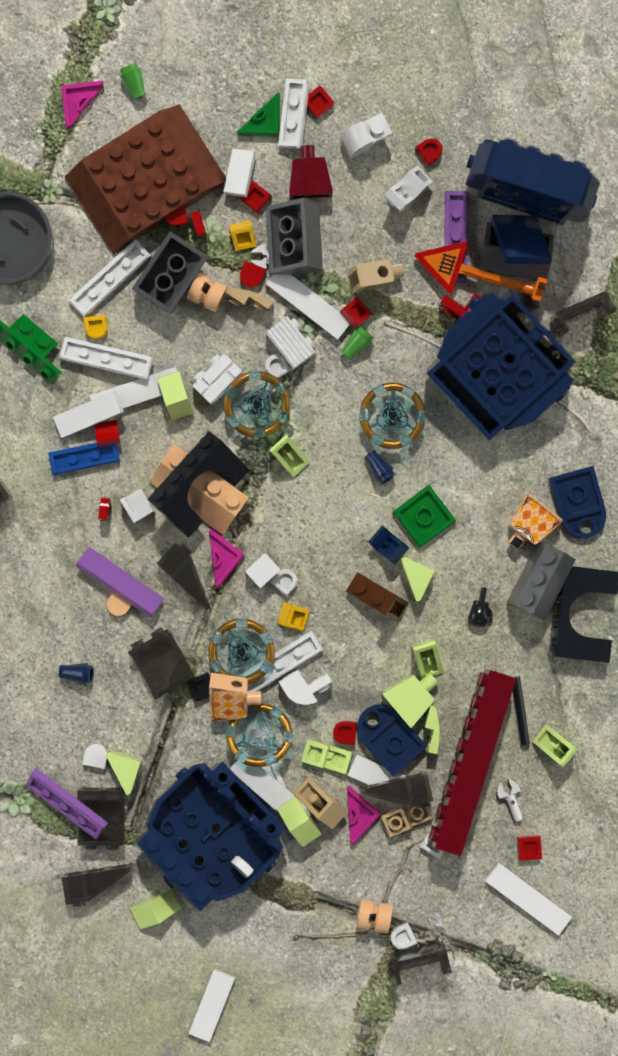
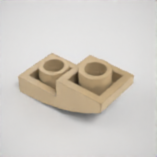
[225,288,273,312]
[381,796,433,837]

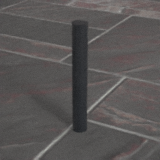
[513,676,530,745]

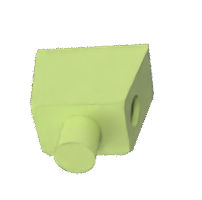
[382,673,439,728]

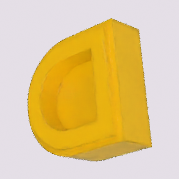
[83,315,108,340]

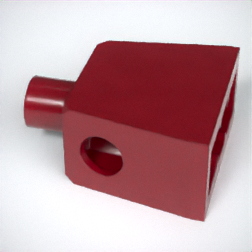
[289,145,333,200]

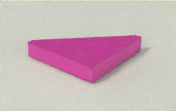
[61,81,104,129]
[209,529,244,588]
[347,785,381,845]

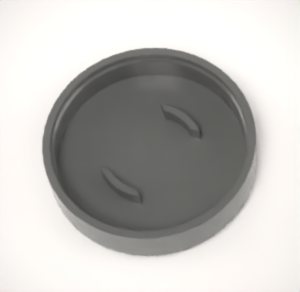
[0,191,54,285]

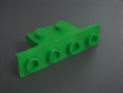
[0,314,61,384]

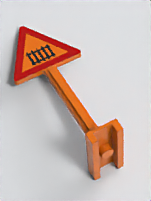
[414,241,547,308]

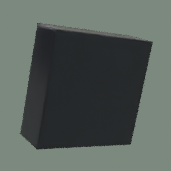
[187,672,210,702]

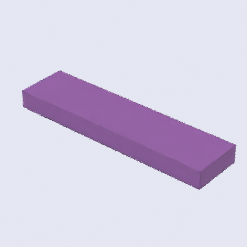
[444,191,468,283]
[76,547,164,618]
[26,768,108,840]

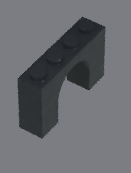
[147,431,249,538]
[549,566,618,663]

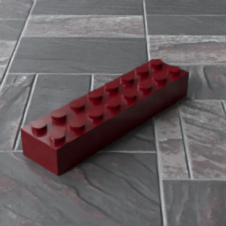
[428,669,517,857]

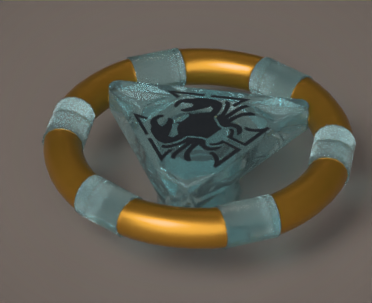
[224,371,290,438]
[359,382,426,449]
[208,619,275,684]
[226,703,293,767]

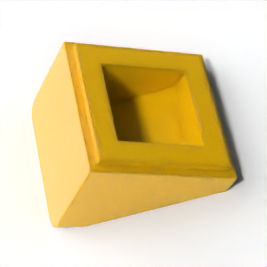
[229,220,257,252]
[277,602,310,632]

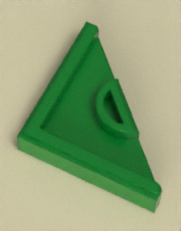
[237,93,280,137]

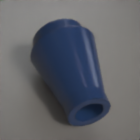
[364,450,396,485]
[58,663,94,685]

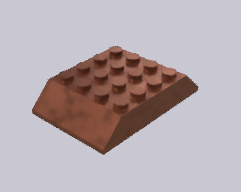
[65,104,226,254]

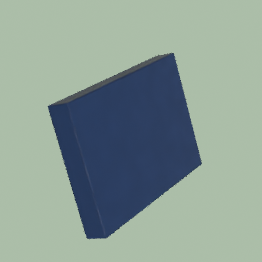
[491,215,551,264]

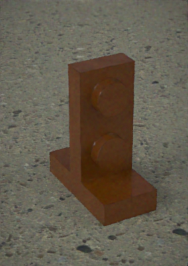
[346,572,409,622]

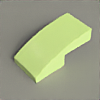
[423,704,440,754]
[301,740,353,774]

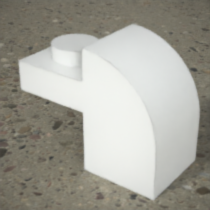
[341,113,392,159]
[384,166,433,212]
[279,669,332,705]

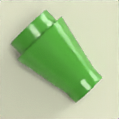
[120,63,146,100]
[341,326,374,360]

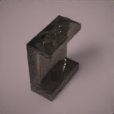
[549,290,616,338]
[128,627,196,700]
[77,787,125,850]
[387,940,452,985]

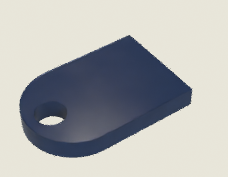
[548,466,606,538]
[357,704,427,777]

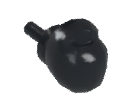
[468,587,493,628]

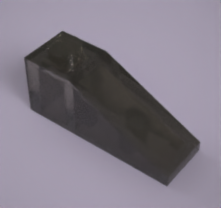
[157,543,211,610]
[359,772,433,808]
[62,863,132,907]

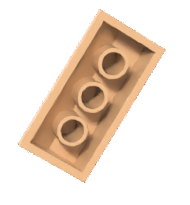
[149,444,249,535]

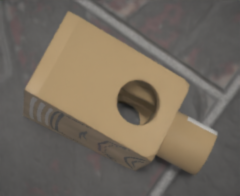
[347,259,404,294]

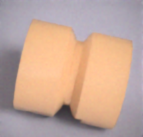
[187,272,228,313]
[356,899,393,934]

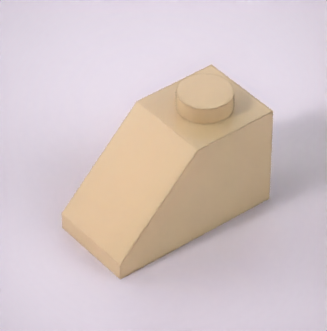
[294,777,348,829]

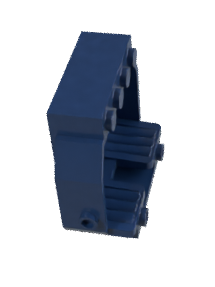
[465,138,600,225]
[426,289,576,441]
[133,761,286,912]

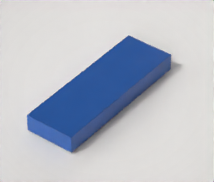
[48,443,120,475]

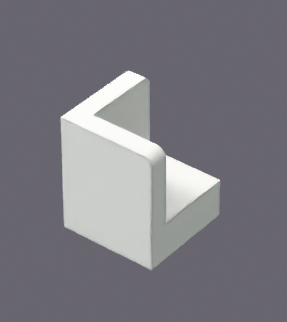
[120,489,155,523]
[245,553,280,588]

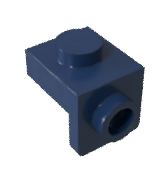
[368,526,409,565]

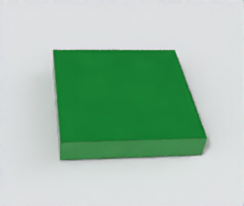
[393,484,456,548]

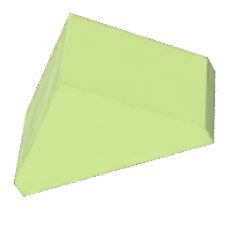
[157,371,194,421]
[269,435,310,477]
[400,557,434,602]
[411,639,444,679]
[532,724,578,767]
[106,750,142,795]
[277,796,322,847]
[130,888,181,929]

